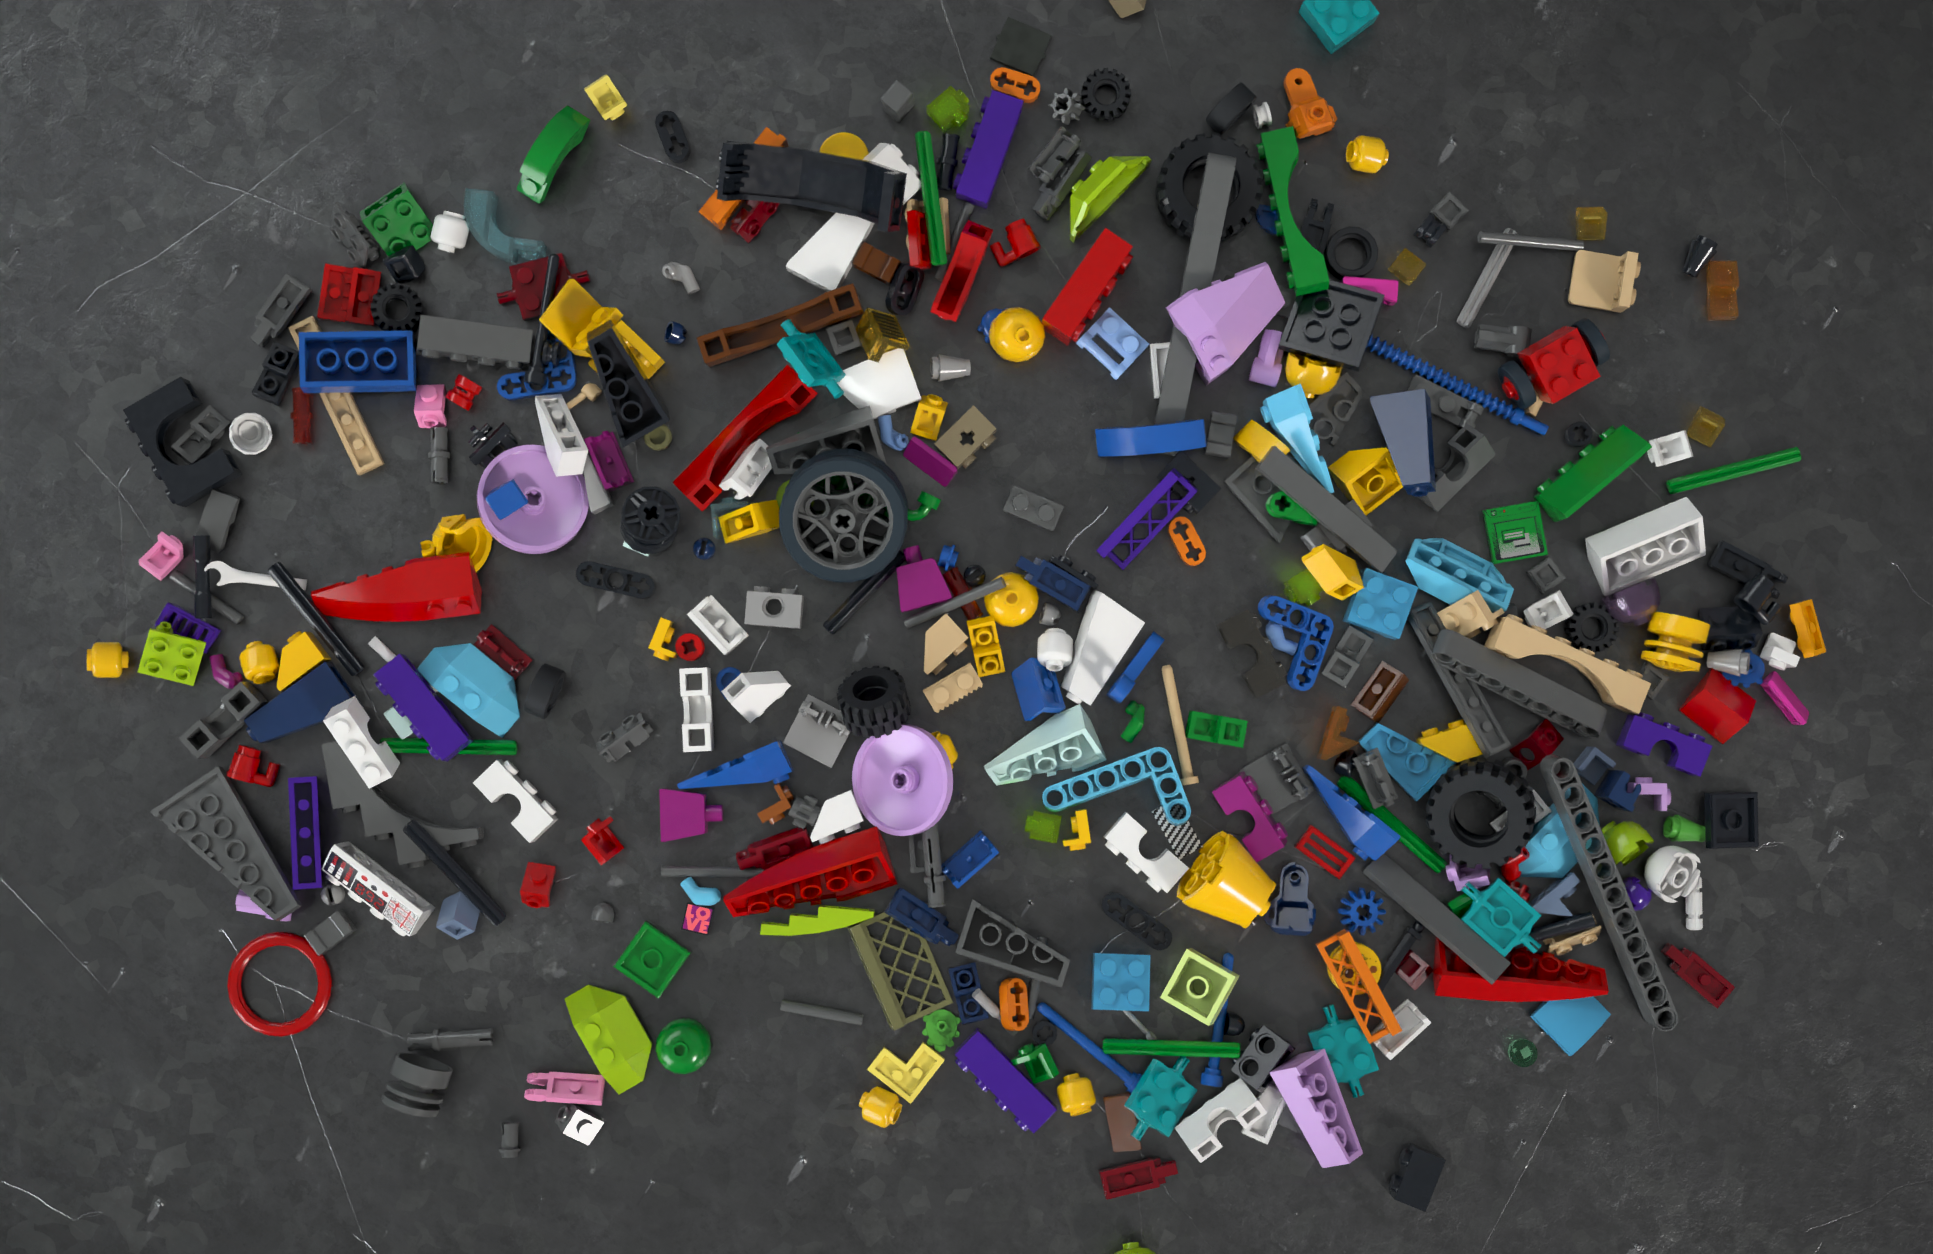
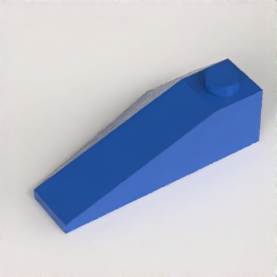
[677,740,794,789]
[1302,765,1401,861]

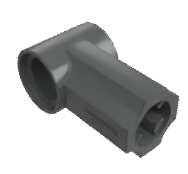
[1474,324,1532,358]

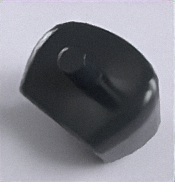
[1334,749,1357,778]

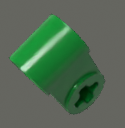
[1266,491,1318,526]

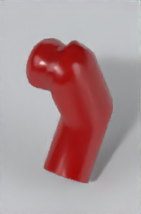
[1501,847,1530,881]

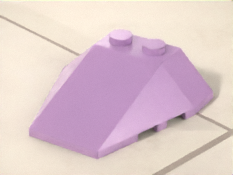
[1166,262,1285,386]

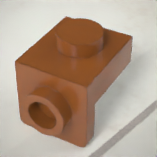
[757,783,795,825]

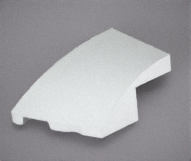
[837,347,921,420]

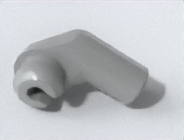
[662,262,700,295]

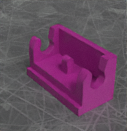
[584,431,635,493]

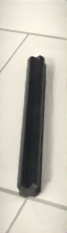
[268,562,364,676]
[403,819,506,926]

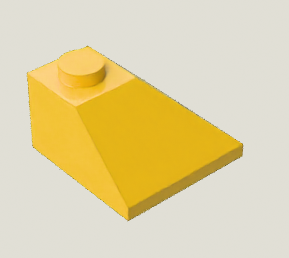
[1327,447,1403,515]

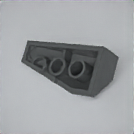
[766,406,887,474]

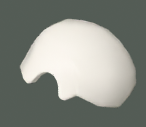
[229,413,273,455]

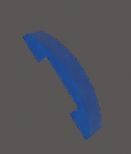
[1095,419,1207,457]

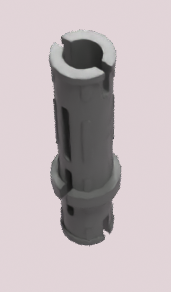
[922,822,946,908]
[407,1028,494,1052]

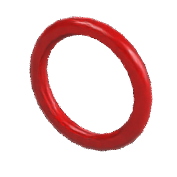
[227,932,332,1037]

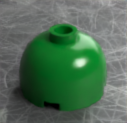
[656,1018,711,1074]

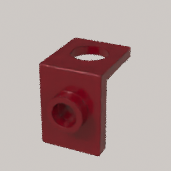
[1509,719,1564,771]

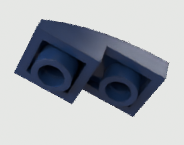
[948,962,989,1025]

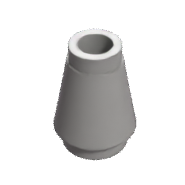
[930,354,971,382]
[1707,649,1750,677]

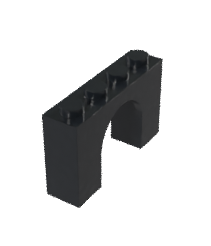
[123,377,243,507]

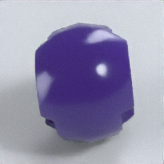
[1622,876,1652,911]

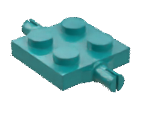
[776,319,846,399]
[1461,878,1542,957]
[1308,1004,1379,1098]
[1124,1056,1197,1141]

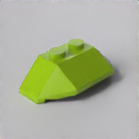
[1069,156,1152,243]
[565,984,653,1094]

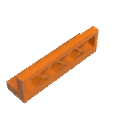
[699,127,789,230]
[1315,929,1402,1044]

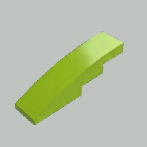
[760,904,875,936]

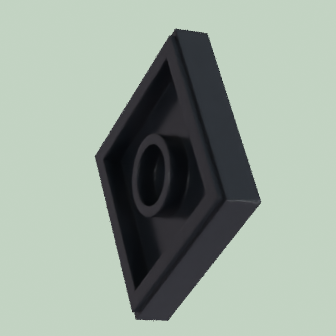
[1704,792,1759,849]

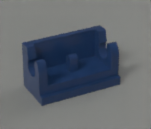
[1594,770,1641,812]

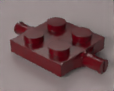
[497,253,590,321]

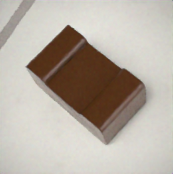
[852,241,901,286]

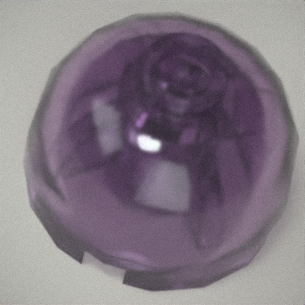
[1602,577,1661,626]

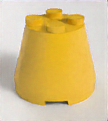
[1177,831,1276,928]

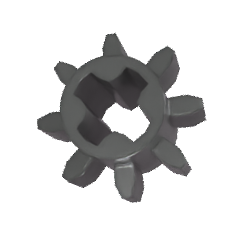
[1049,88,1085,125]
[788,795,822,829]

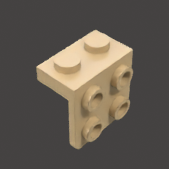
[1568,250,1641,313]

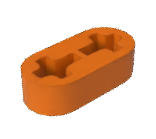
[990,67,1041,103]
[1168,516,1206,566]
[999,978,1029,1031]

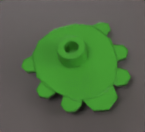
[922,1009,961,1052]

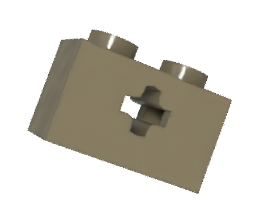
[934,405,997,470]

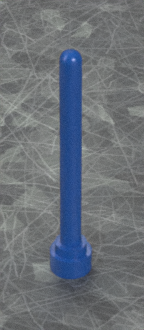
[1200,953,1234,1087]
[1037,1002,1143,1094]

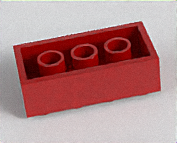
[1042,227,1134,346]

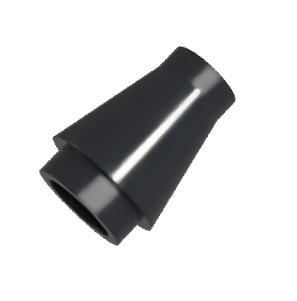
[1682,235,1718,278]

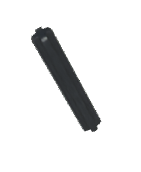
[823,550,906,634]

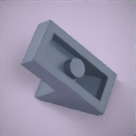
[1528,872,1581,917]

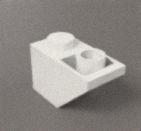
[721,671,791,723]
[810,789,864,844]

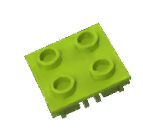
[138,622,206,686]

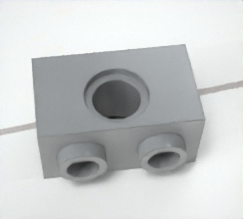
[744,586,804,629]

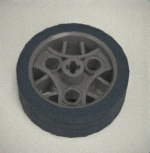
[779,449,908,582]

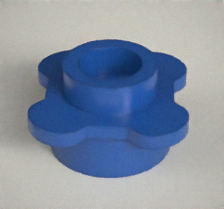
[937,544,959,571]

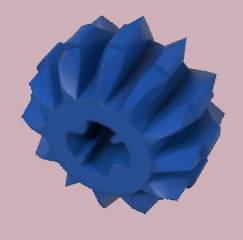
[1338,888,1386,935]

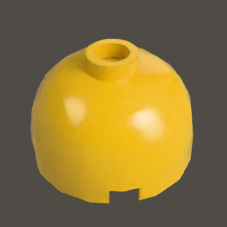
[989,307,1045,362]
[1285,352,1342,398]
[984,572,1039,627]

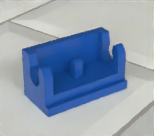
[941,830,999,889]

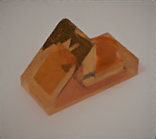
[1317,706,1360,760]

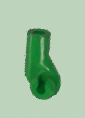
[1121,700,1145,743]

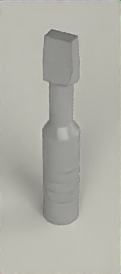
[972,988,1019,1036]

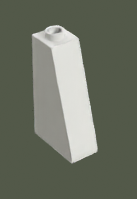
[786,213,875,292]
[1061,590,1145,706]

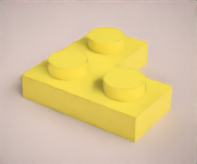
[867,1042,945,1104]

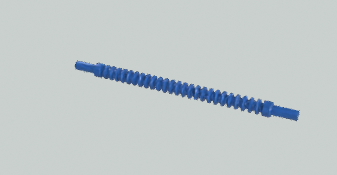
[1368,334,1549,436]

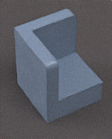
[1573,746,1616,785]
[436,891,480,940]

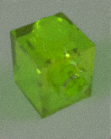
[926,86,970,134]
[1283,568,1323,607]
[1025,810,1062,844]

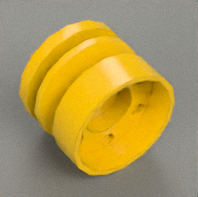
[1641,612,1710,672]

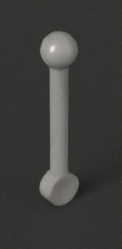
[1123,1011,1157,1040]

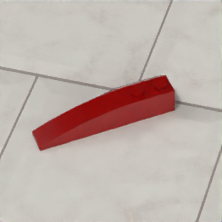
[311,552,482,622]
[723,826,898,917]
[1433,937,1609,1002]

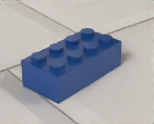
[299,331,417,393]

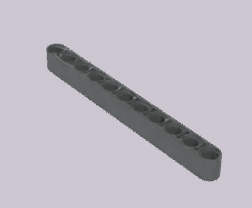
[1154,152,1237,456]
[1540,754,1679,1032]

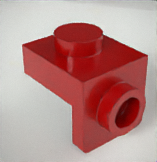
[581,816,624,866]
[520,862,556,908]

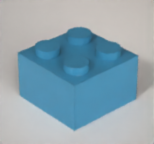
[1342,568,1418,640]
[1091,953,1150,1011]

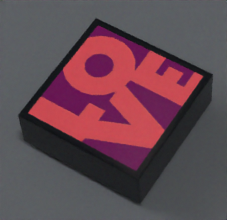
[681,902,715,935]

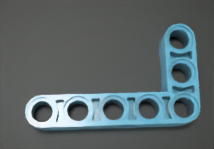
[1042,747,1191,826]

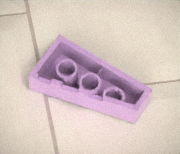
[1269,1048,1363,1168]

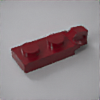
[736,826,814,870]
[1661,943,1735,1009]
[1099,1157,1178,1199]

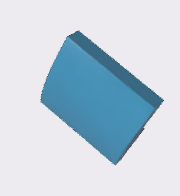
[1530,996,1611,1056]

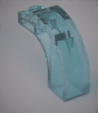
[464,188,547,265]

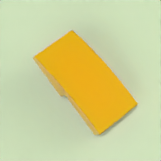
[1233,419,1290,463]
[966,616,1005,677]

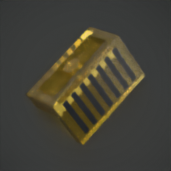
[855,307,910,363]

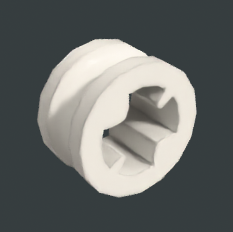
[1252,102,1272,129]

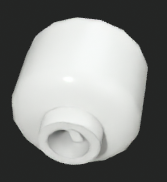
[431,211,470,253]
[1037,628,1073,671]

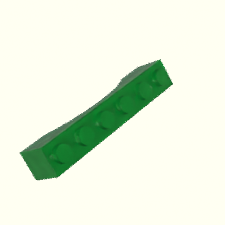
[1256,126,1329,296]

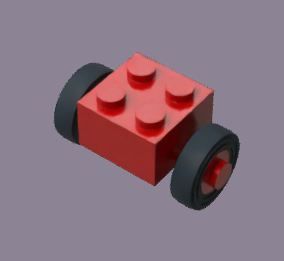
[1498,318,1610,409]

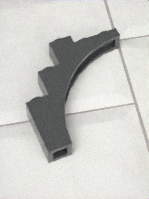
[322,741,484,869]

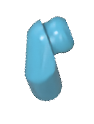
[680,877,721,906]

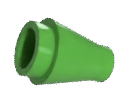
[1663,814,1705,842]

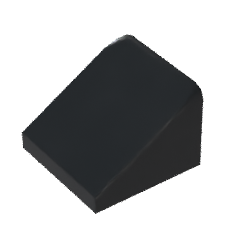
[383,245,425,283]

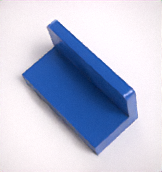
[1011,658,1066,721]

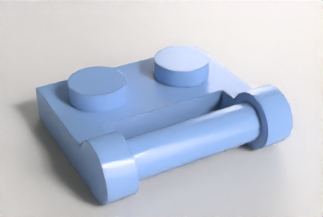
[1076,307,1149,380]

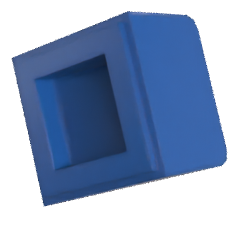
[485,479,529,520]

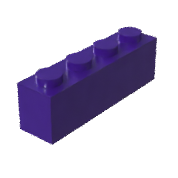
[953,90,1024,209]
[373,653,474,762]
[288,776,322,890]
[955,1028,1057,1134]

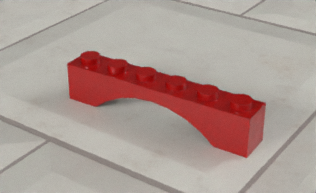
[672,365,818,512]

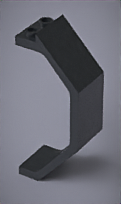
[716,141,907,232]

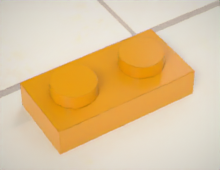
[1789,599,1826,658]

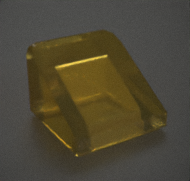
[1576,207,1608,240]
[1388,248,1426,286]
[1687,406,1725,448]

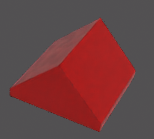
[1678,668,1756,744]

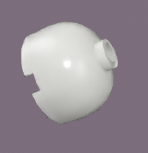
[1644,846,1700,903]

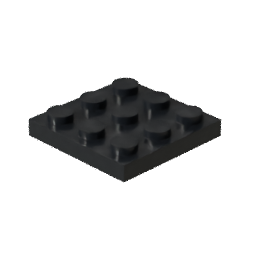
[1279,280,1385,372]

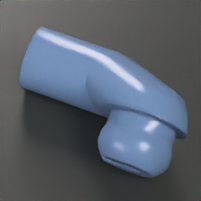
[878,415,909,451]
[1265,621,1298,656]

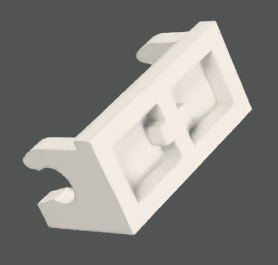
[718,439,772,500]
[687,595,749,656]
[1370,999,1431,1060]

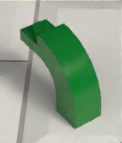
[516,105,590,204]

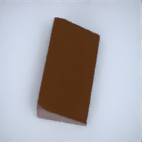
[1351,660,1409,723]
[1103,1092,1142,1152]

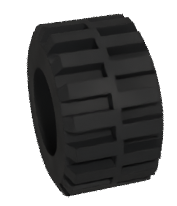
[837,666,911,738]

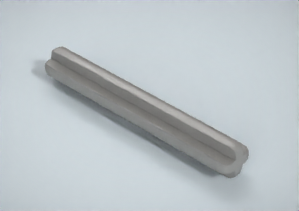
[1457,228,1519,328]

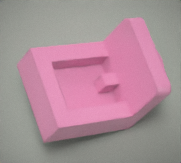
[414,384,447,428]
[139,531,184,581]

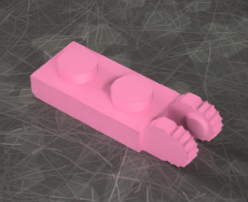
[524,1071,605,1106]

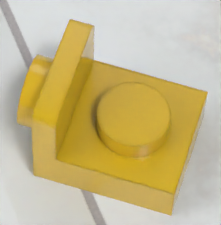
[910,394,948,441]
[648,617,678,661]
[1062,809,1091,851]

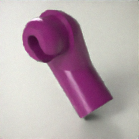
[209,654,243,689]

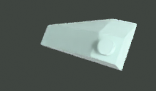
[984,704,1107,786]

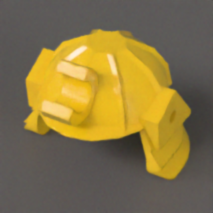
[420,514,492,572]

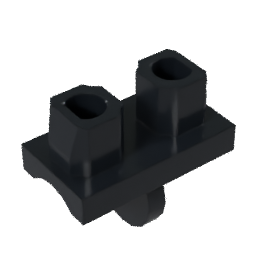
[468,422,518,469]

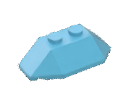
[1406,538,1514,612]
[417,643,520,738]
[1519,783,1600,878]

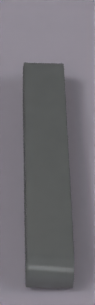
[1431,629,1607,739]

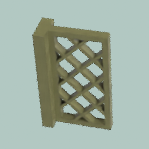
[847,912,953,1031]

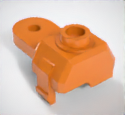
[1283,68,1337,139]

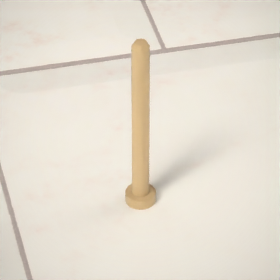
[1162,665,1199,786]

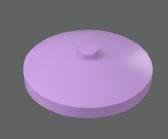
[477,445,589,554]
[852,724,953,836]

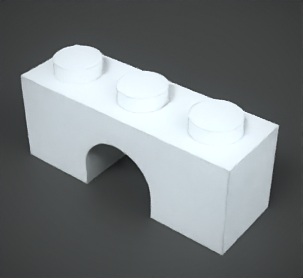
[679,667,715,752]
[323,696,400,789]
[473,759,558,843]
[1103,812,1189,893]
[1175,1078,1267,1163]

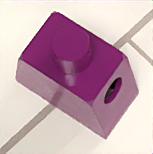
[896,545,952,613]
[659,788,723,842]

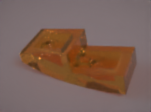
[1707,261,1739,320]

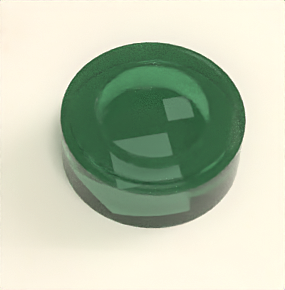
[1508,1038,1538,1067]

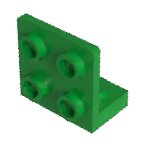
[359,182,433,256]

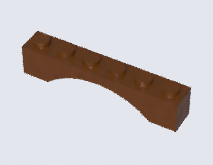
[696,283,864,367]

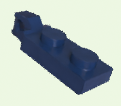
[1015,556,1091,611]
[885,888,959,946]

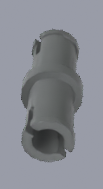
[428,427,450,484]

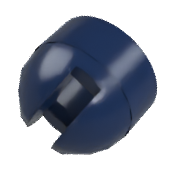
[664,321,687,344]
[693,537,716,560]

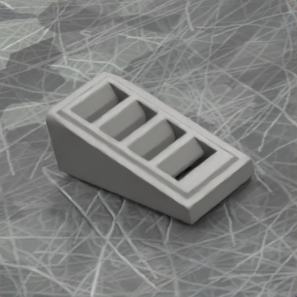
[583,454,615,514]

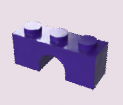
[1616,712,1712,777]

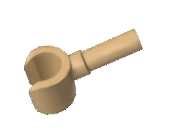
[566,383,602,410]

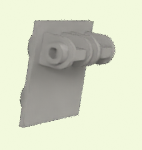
[783,694,851,768]

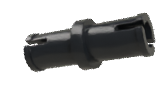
[936,133,960,191]

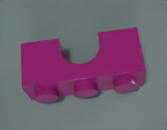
[1212,771,1288,862]

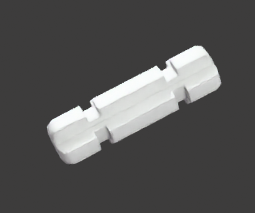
[1685,877,1703,930]

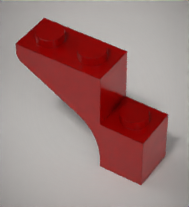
[930,220,993,322]

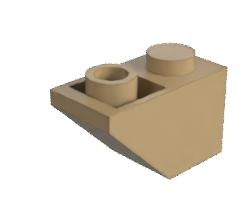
[924,614,968,676]

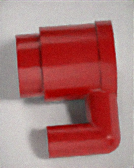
[990,219,1041,267]
[226,744,280,787]

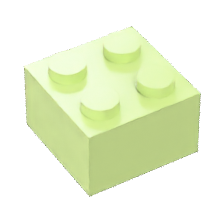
[1160,948,1240,1026]

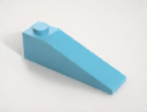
[1260,384,1334,494]

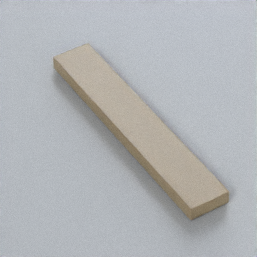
[288,316,385,475]

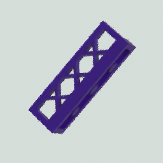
[1096,468,1198,570]

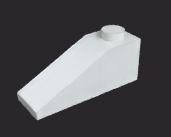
[535,394,588,477]

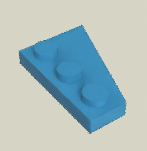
[1357,723,1456,802]

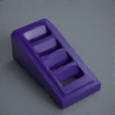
[154,602,221,654]

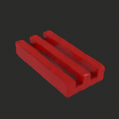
[907,210,932,270]
[1294,825,1356,880]

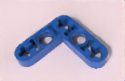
[497,331,578,400]
[1258,595,1334,691]
[1106,631,1165,703]

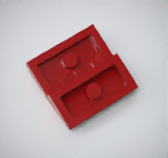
[317,263,381,326]

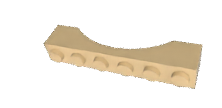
[1484,614,1651,714]

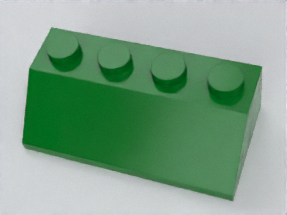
[1533,425,1652,522]

